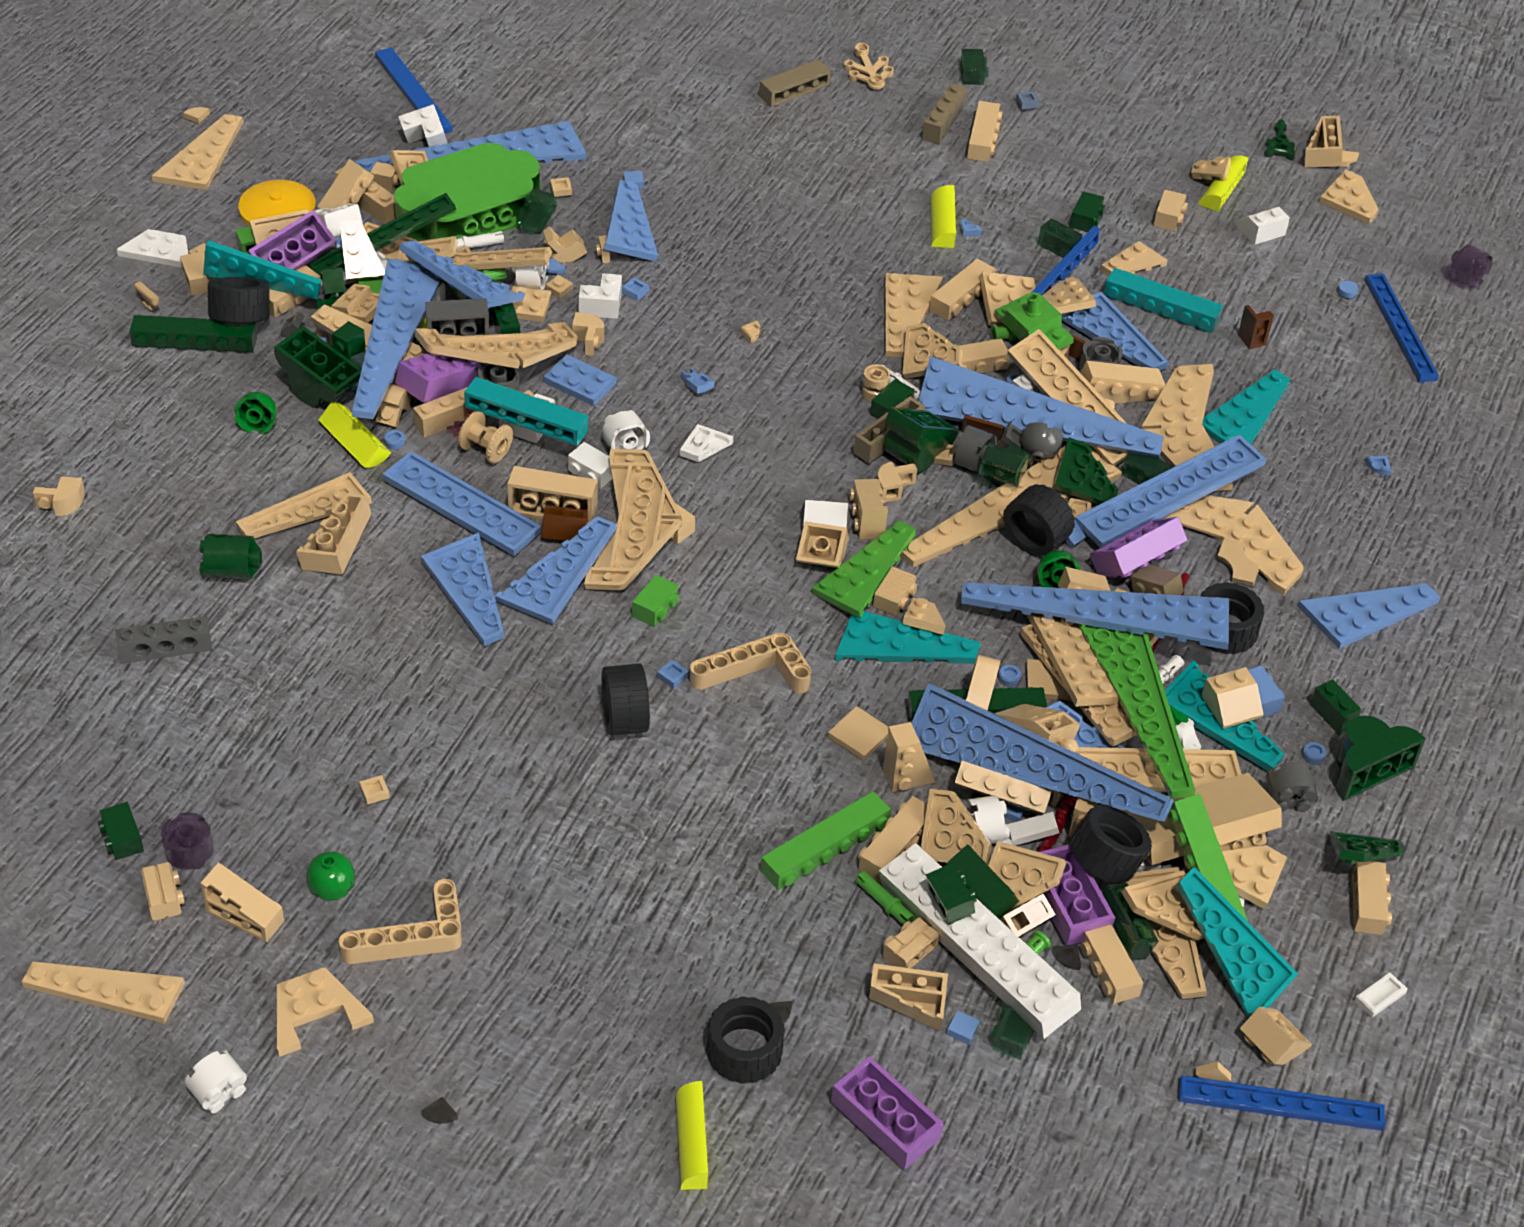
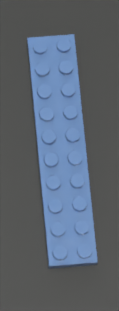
[1075,434,1266,548]

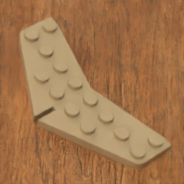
[415,322,578,369]
[1141,364,1233,491]
[584,449,682,590]
[1160,495,1304,595]

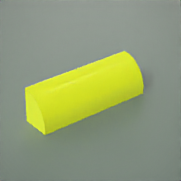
[1198,155,1248,212]
[930,185,956,248]
[318,401,391,468]
[676,1081,708,1190]

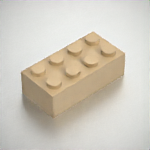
[508,466,598,524]

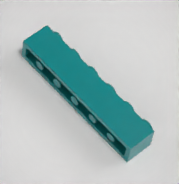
[1104,267,1223,333]
[464,377,588,446]

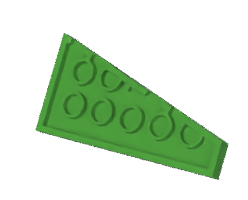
[812,520,916,619]

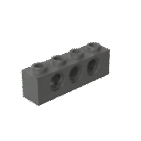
[115,616,212,664]

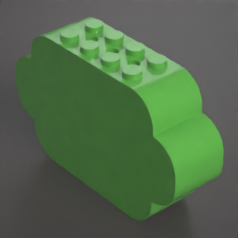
[394,143,540,242]

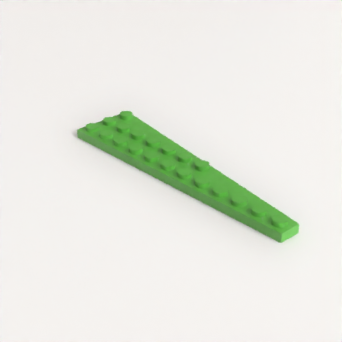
[1077,624,1195,799]

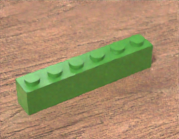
[760,791,891,890]
[1168,794,1248,921]

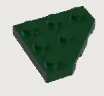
[1053,437,1119,505]
[1329,831,1404,864]

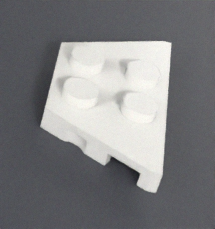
[117,229,188,268]

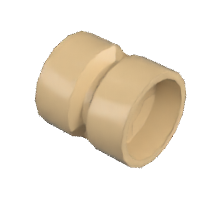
[862,364,890,402]

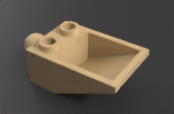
[994,704,1080,753]

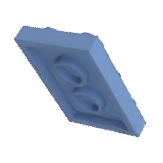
[543,354,617,406]

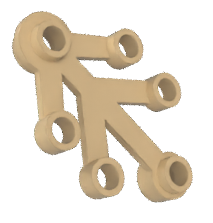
[844,43,894,90]

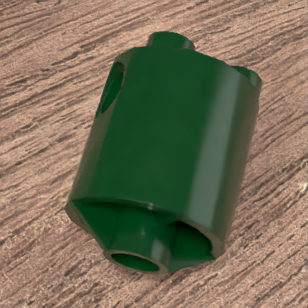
[200,534,262,579]

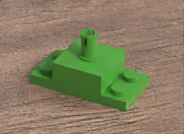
[995,292,1073,350]

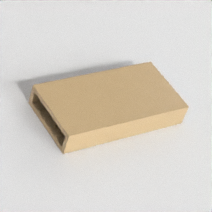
[1121,773,1282,865]

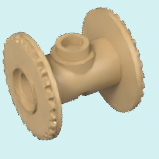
[458,411,513,464]

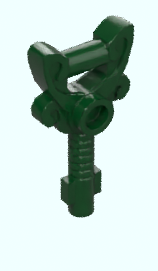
[1265,119,1295,160]

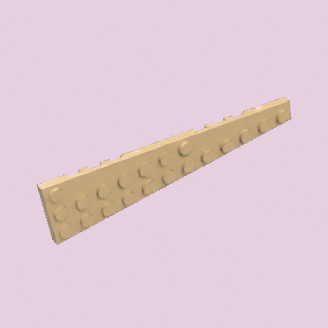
[900,446,1122,567]

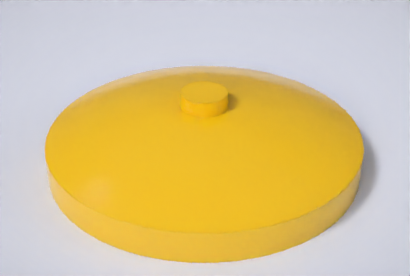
[238,180,316,227]

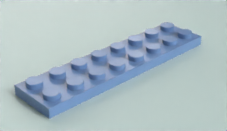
[383,451,542,556]

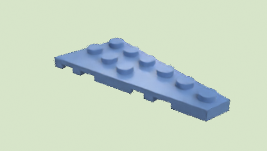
[495,516,617,624]
[421,532,504,646]

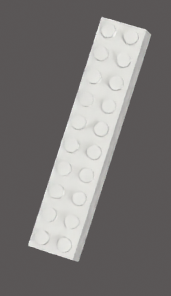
[879,843,1081,1039]

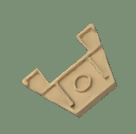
[277,967,374,1057]

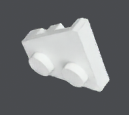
[680,424,734,462]

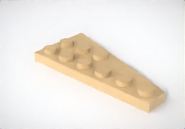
[152,114,243,190]
[885,273,943,358]
[1107,867,1207,999]

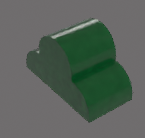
[274,326,362,406]
[884,407,960,473]
[1336,716,1426,801]

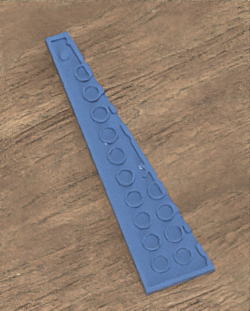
[355,121,586,172]
[352,259,443,419]
[919,356,1164,458]
[961,582,1229,650]
[912,683,1174,821]

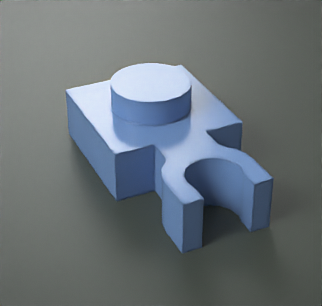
[681,368,714,394]

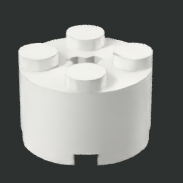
[512,262,549,290]
[602,410,650,450]
[965,795,1010,844]
[185,1050,247,1114]

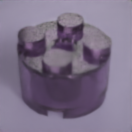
[1448,244,1493,289]
[161,812,214,869]

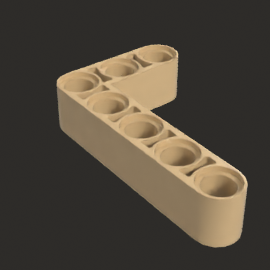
[689,632,811,693]
[966,654,1001,710]
[339,879,462,964]

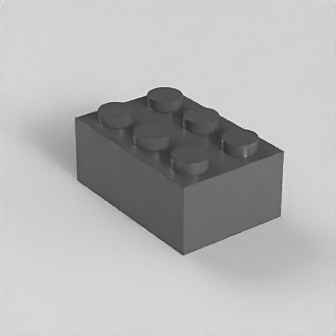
[425,298,489,336]

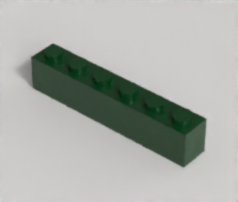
[129,315,257,353]
[907,687,1047,723]

